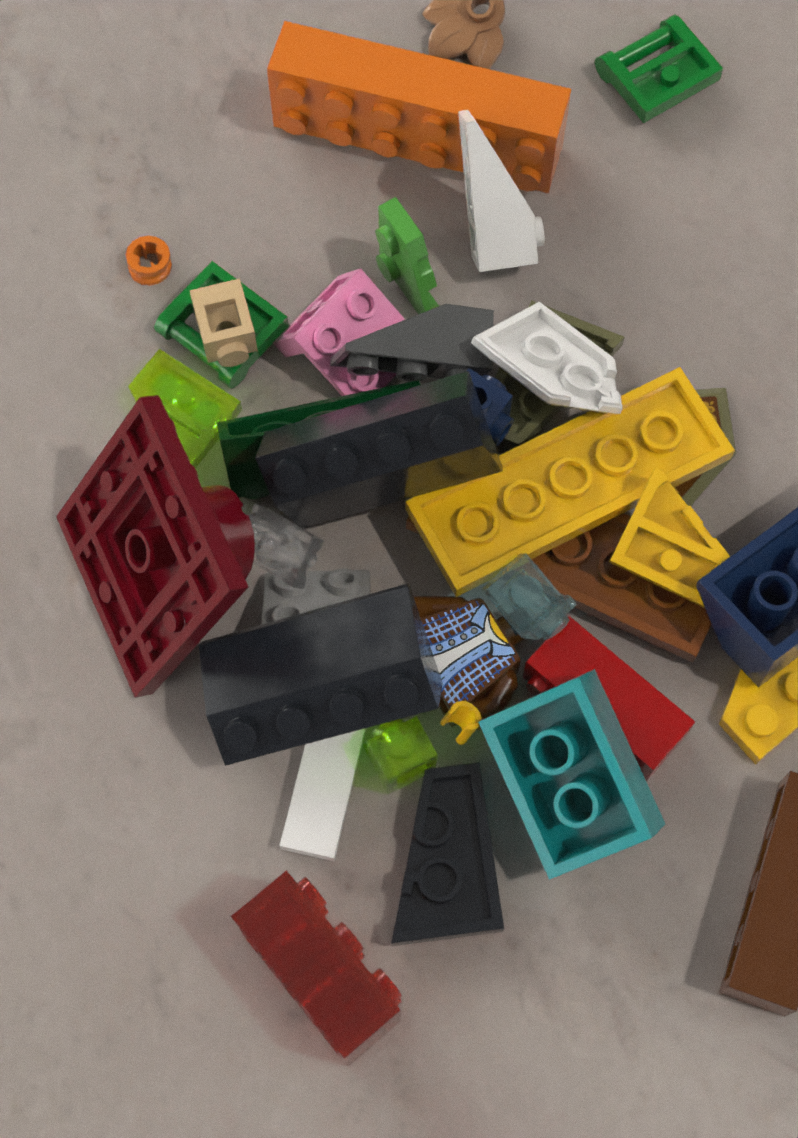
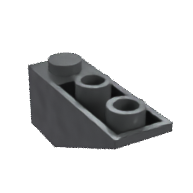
[330,304,494,382]

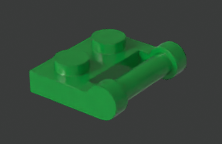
[595,14,723,123]
[154,261,289,388]

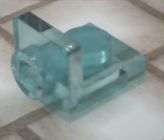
[481,553,577,640]

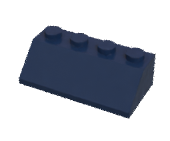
[696,507,798,688]

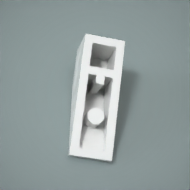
[458,110,545,272]

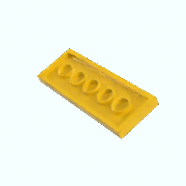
[405,367,735,597]

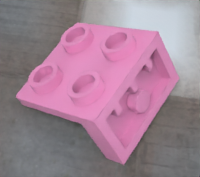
[273,268,405,396]

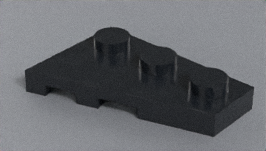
[391,762,504,947]

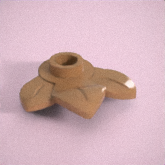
[422,0,505,69]

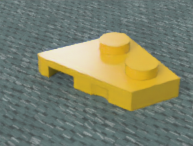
[609,467,730,608]
[719,657,798,764]

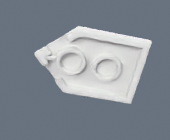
[471,302,623,414]

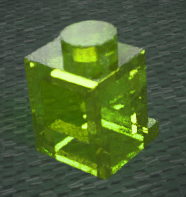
[363,716,437,794]

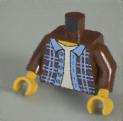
[413,596,535,745]

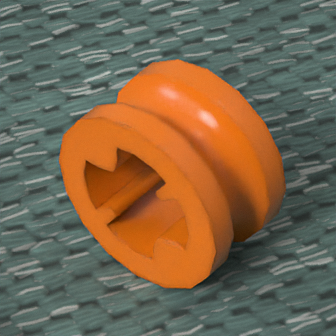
[126,235,172,286]

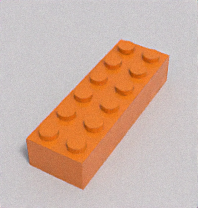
[267,21,572,193]

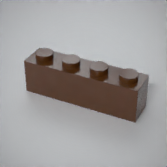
[718,771,798,1017]

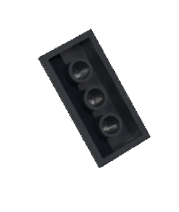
[255,371,503,529]
[199,583,443,766]

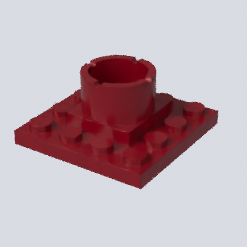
[56,395,255,698]

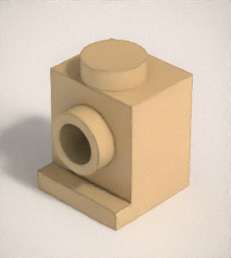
[189,278,258,367]

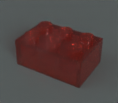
[231,870,402,1067]

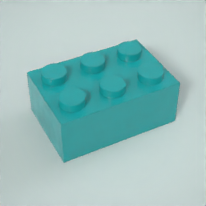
[478,669,666,880]

